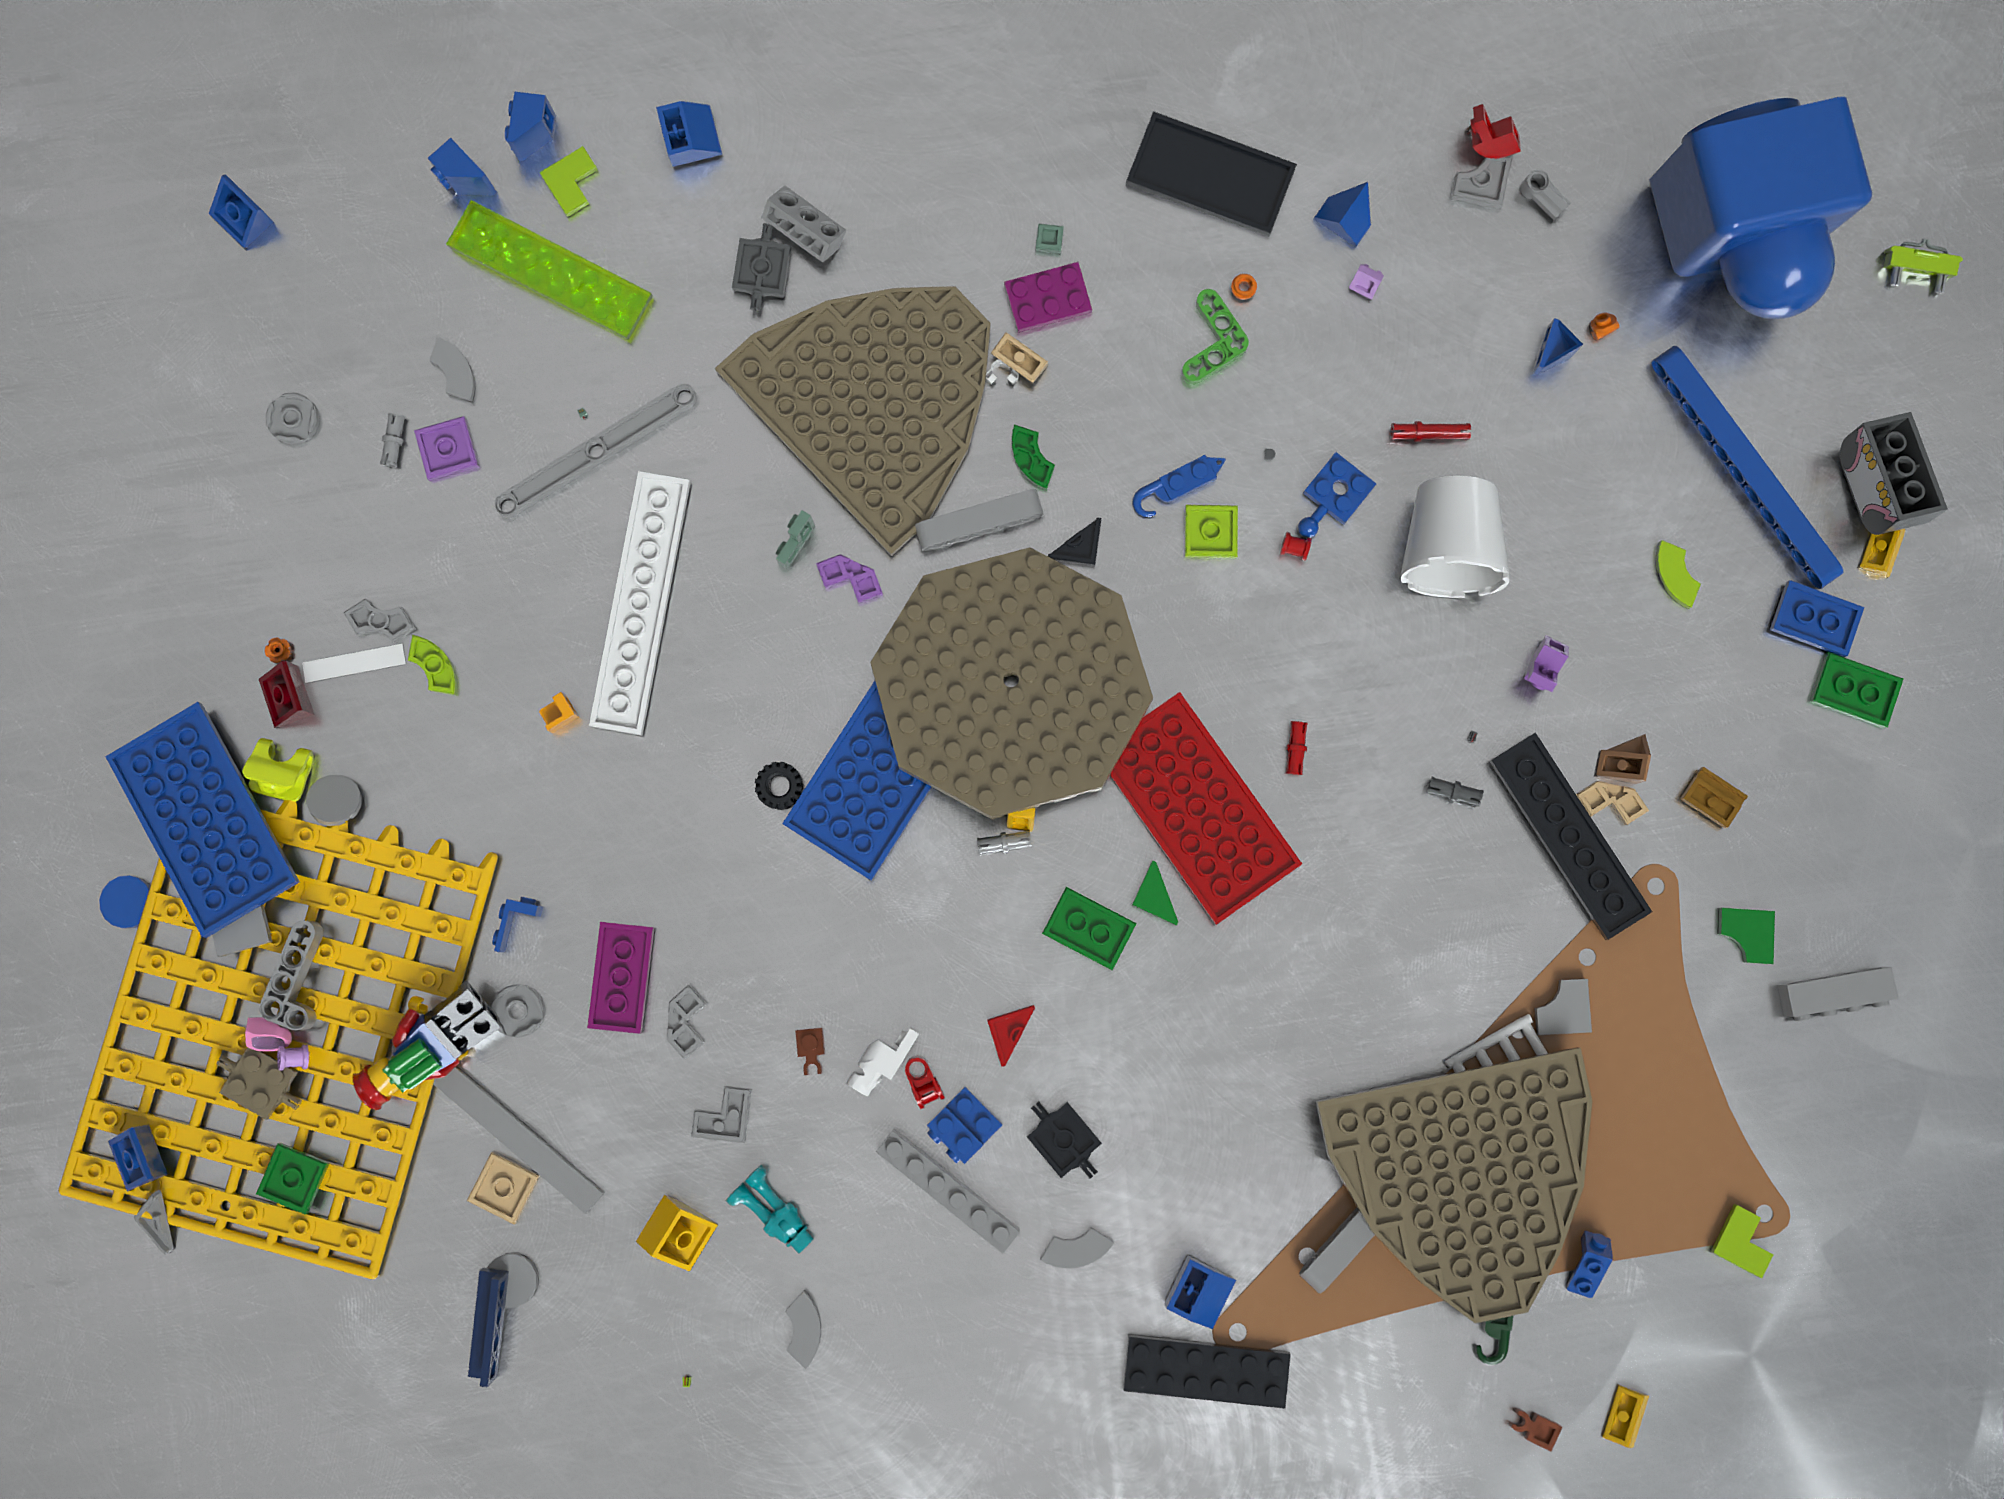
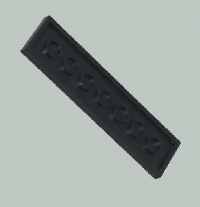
[1489,732,1652,940]

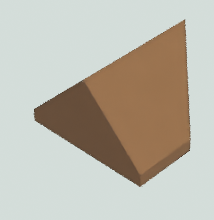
[1596,734,1651,784]

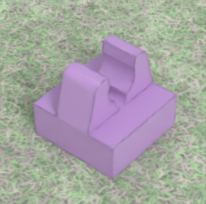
[1349,264,1384,300]

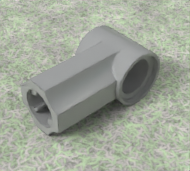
[1520,169,1571,220]

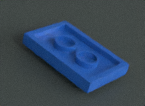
[1770,580,1865,657]

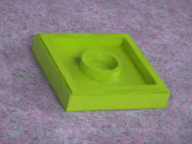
[1185,505,1238,558]

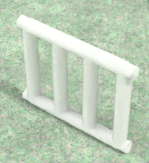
[1445,1014,1547,1072]

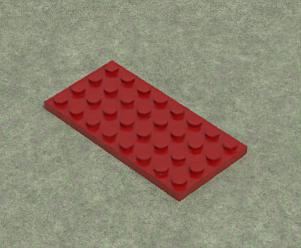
[1110,692,1302,925]

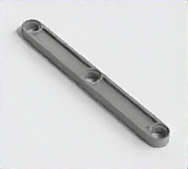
[494,384,697,518]

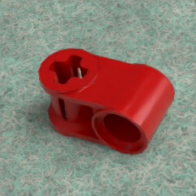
[905,1055,945,1109]

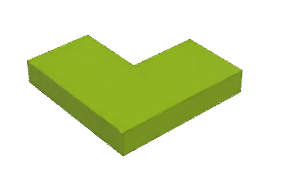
[539,146,598,217]
[1711,1204,1774,1279]

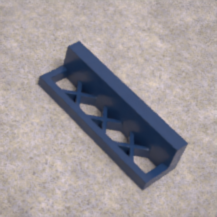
[468,1268,509,1388]

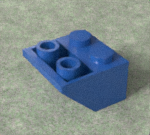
[505,91,556,161]
[656,101,722,167]
[1164,1255,1236,1329]

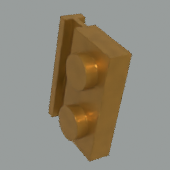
[1680,767,1748,829]

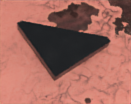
[1048,517,1102,566]

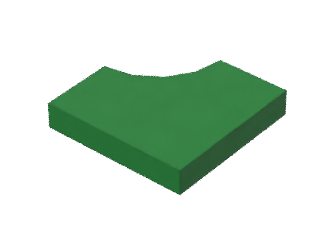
[1718,908,1775,964]

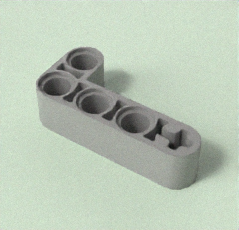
[259,920,323,1030]

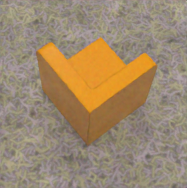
[539,692,579,733]

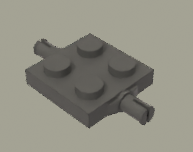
[732,223,792,311]

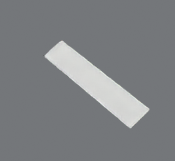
[302,644,406,683]

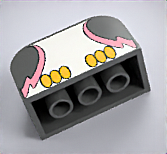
[1840,412,1948,535]

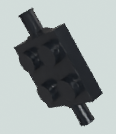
[1026,1101,1102,1179]

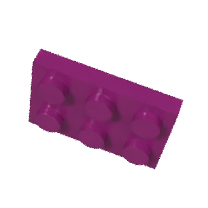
[1004,262,1092,333]

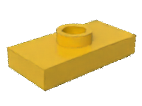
[1007,808,1035,832]

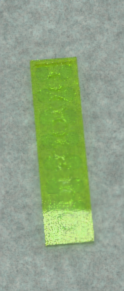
[446,200,653,340]

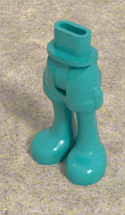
[725,1165,814,1254]

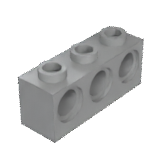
[761,186,846,263]

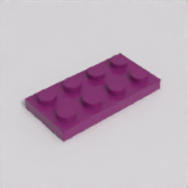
[587,922,655,1034]

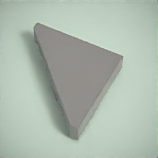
[133,1190,174,1255]

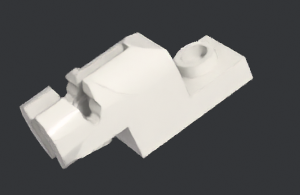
[846,1028,920,1097]

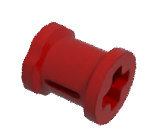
[1280,532,1312,561]

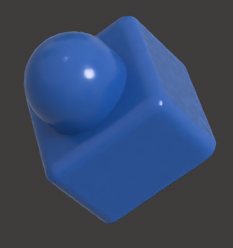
[1649,96,1872,319]

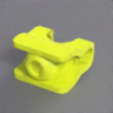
[242,738,314,801]

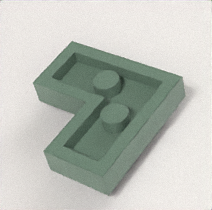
[776,510,815,569]

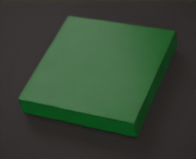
[256,1142,330,1215]

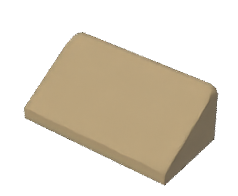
[991,332,1048,383]

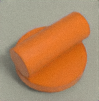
[1590,313,1619,341]

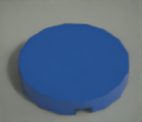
[99,875,150,928]

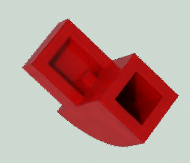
[1470,104,1521,159]

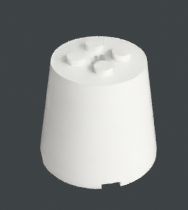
[1401,475,1509,598]

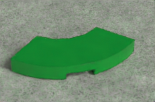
[1012,424,1055,491]

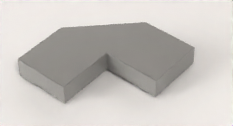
[666,984,708,1059]

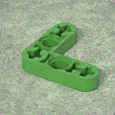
[1182,289,1249,384]

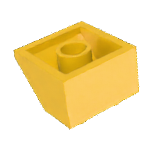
[636,1195,718,1271]

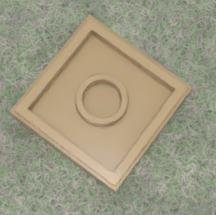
[467,1151,540,1225]

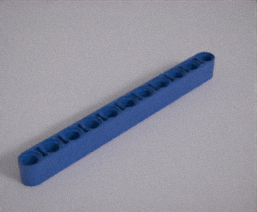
[1651,346,1843,589]

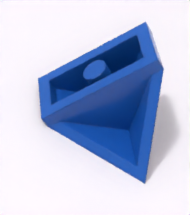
[1314,182,1371,247]
[1533,318,1583,375]

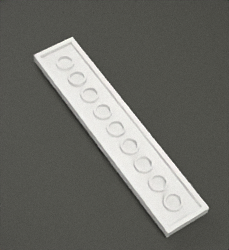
[589,471,691,736]

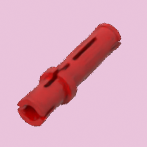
[1390,421,1471,442]

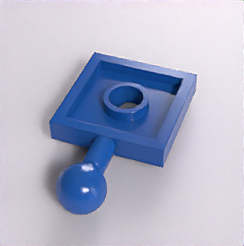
[1298,452,1377,538]

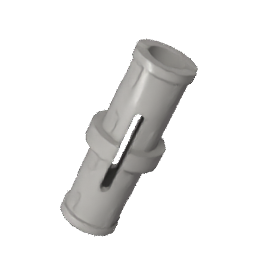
[380,413,405,468]
[977,830,1032,855]

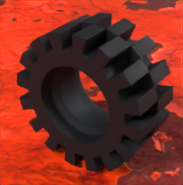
[755,761,804,810]

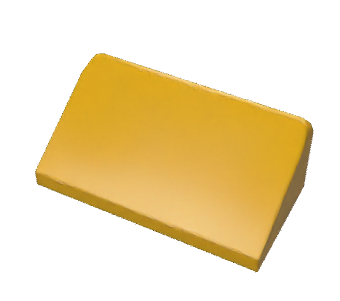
[1860,529,1905,577]
[1603,1385,1649,1448]

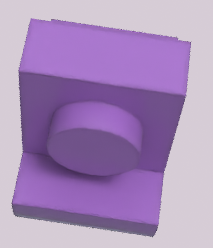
[1524,635,1569,692]

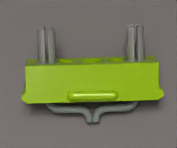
[1883,239,1963,294]

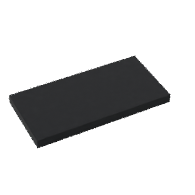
[1126,111,1297,237]

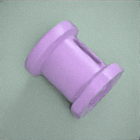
[277,1045,309,1070]

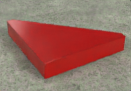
[987,1005,1035,1067]

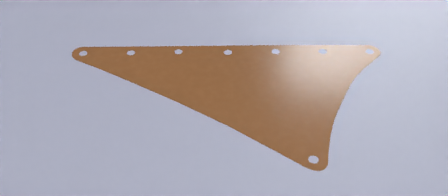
[1212,864,1791,1350]

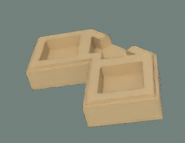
[1576,781,1649,825]

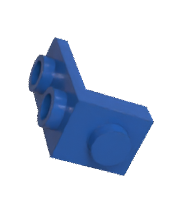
[492,896,543,953]
[1567,1230,1613,1298]

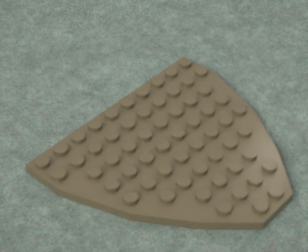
[715,286,991,556]
[1316,1047,1592,1323]

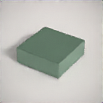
[1035,223,1064,254]

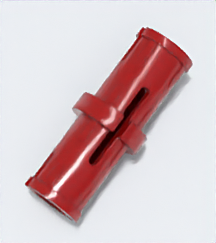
[1286,721,1308,775]

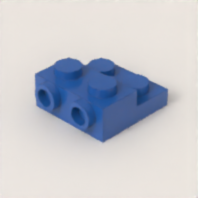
[927,1087,1003,1164]

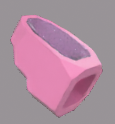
[246,1017,292,1051]

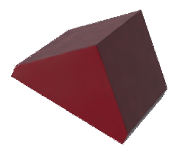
[259,661,314,728]

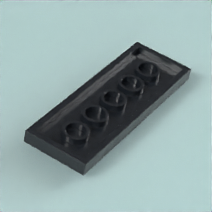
[1123,1335,1291,1409]

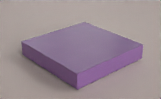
[414,416,480,481]

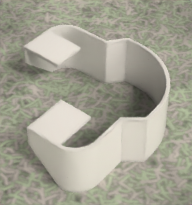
[986,359,1018,385]

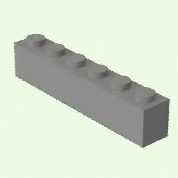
[876,1129,1020,1254]

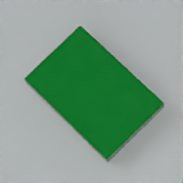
[1809,652,1904,729]
[1042,887,1137,971]

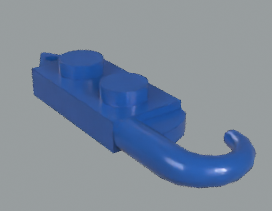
[1132,455,1226,517]

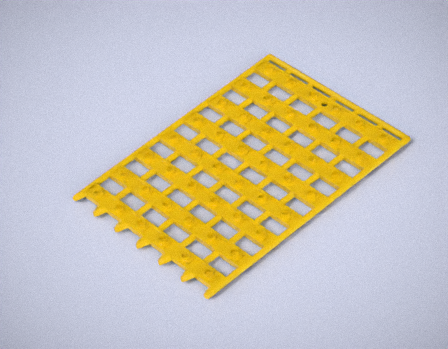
[58,800,498,1279]

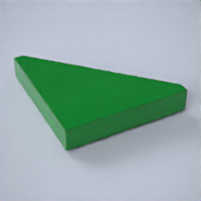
[1132,860,1178,926]

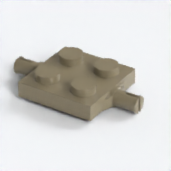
[216,1048,302,1120]

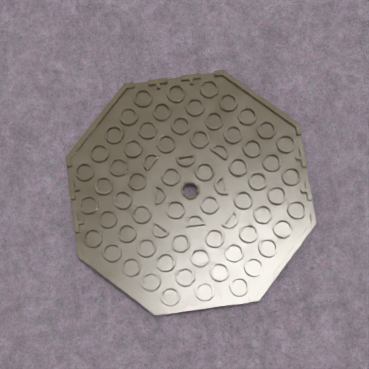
[870,547,1153,819]

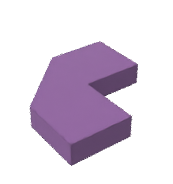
[816,554,883,604]

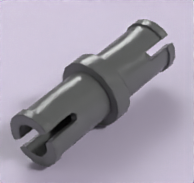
[1427,776,1484,806]

